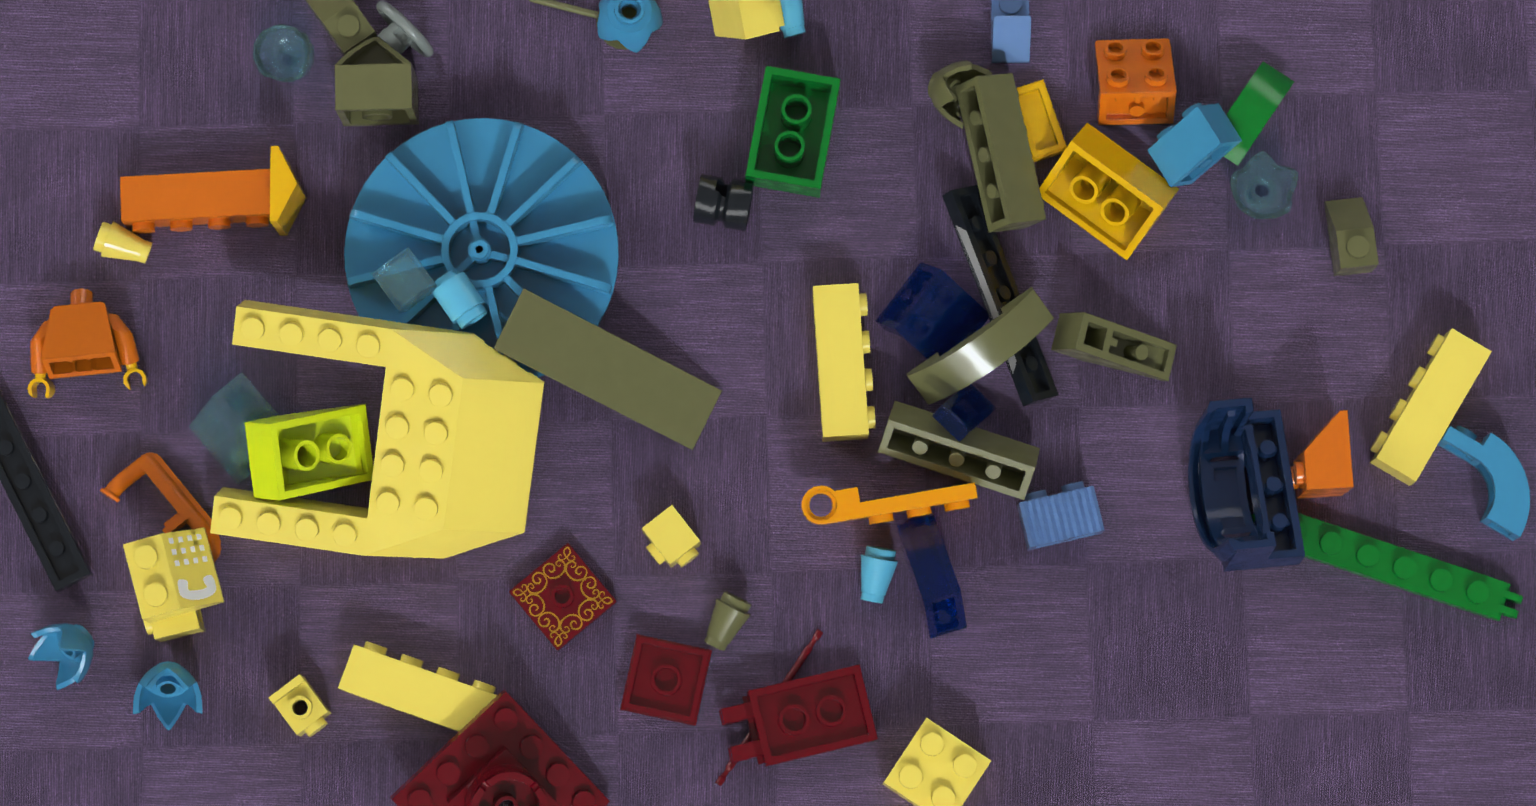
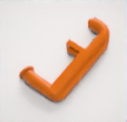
[100,452,222,563]

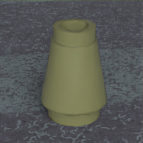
[704,591,752,651]

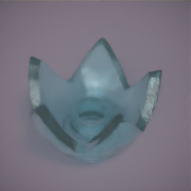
[1231,151,1298,219]

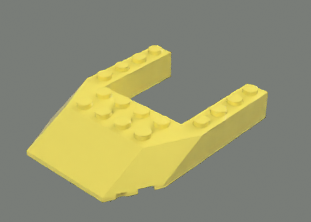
[210,300,545,559]

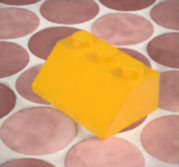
[1039,122,1179,260]

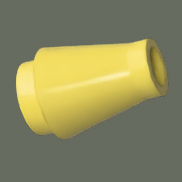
[93,221,153,264]

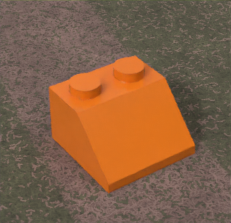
[1290,410,1354,499]

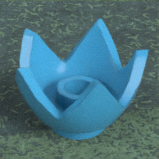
[597,0,663,53]
[28,623,94,690]
[133,661,203,730]

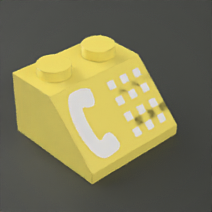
[123,527,225,623]

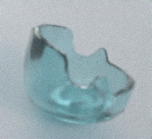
[253,24,314,83]

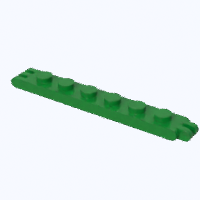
[1251,513,1523,621]

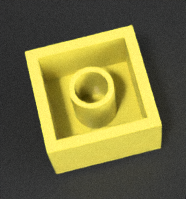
[883,717,991,806]

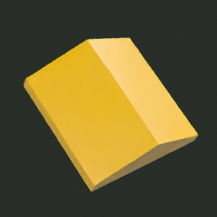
[270,146,306,236]

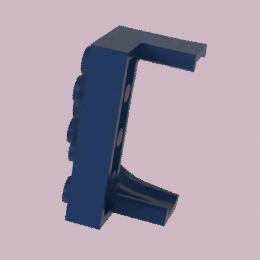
[1188,397,1305,572]

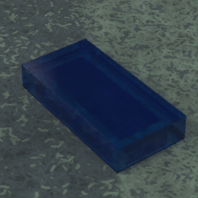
[932,384,996,442]

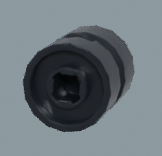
[693,174,754,231]

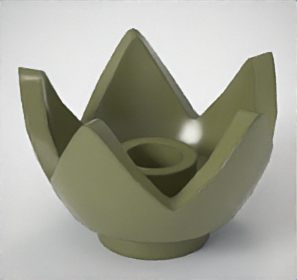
[928,61,992,129]

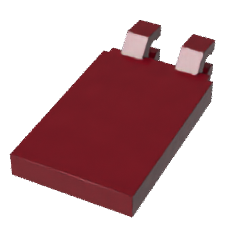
[718,664,878,767]

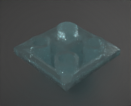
[189,372,279,485]

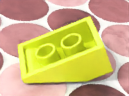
[244,404,373,501]

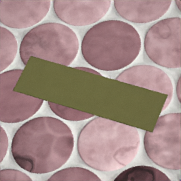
[493,288,722,450]

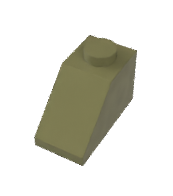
[1324,197,1379,276]

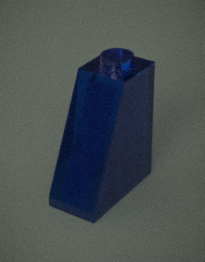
[897,514,967,639]

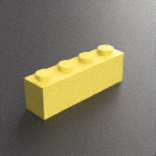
[812,283,876,442]
[1370,328,1492,486]
[338,641,497,732]

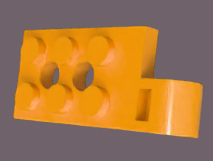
[801,483,978,525]

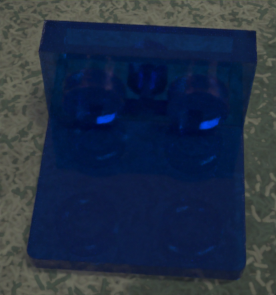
[875,262,989,359]

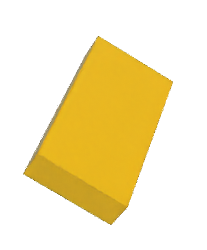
[1017,79,1067,162]

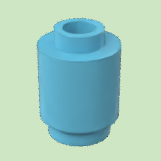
[432,270,487,330]

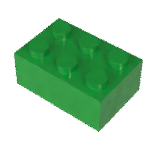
[745,66,841,198]

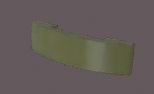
[906,287,1054,405]

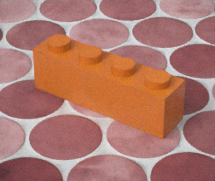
[120,169,270,234]

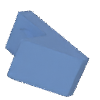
[991,0,1031,63]

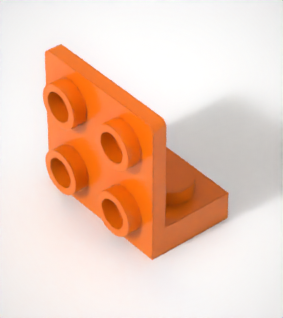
[1095,38,1177,125]

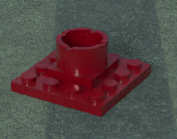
[390,689,610,806]

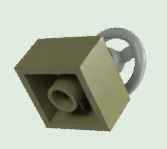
[335,0,434,126]

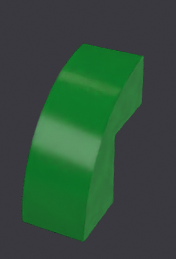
[1224,61,1294,166]

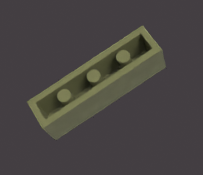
[955,73,1046,233]
[878,401,1040,500]

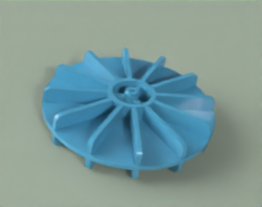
[344,118,619,378]

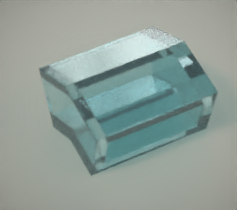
[372,247,437,312]

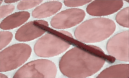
[715,629,823,786]

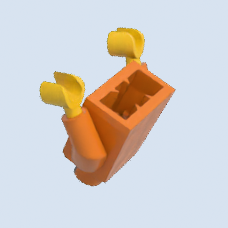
[27,288,147,399]

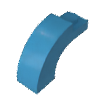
[1438,426,1530,541]

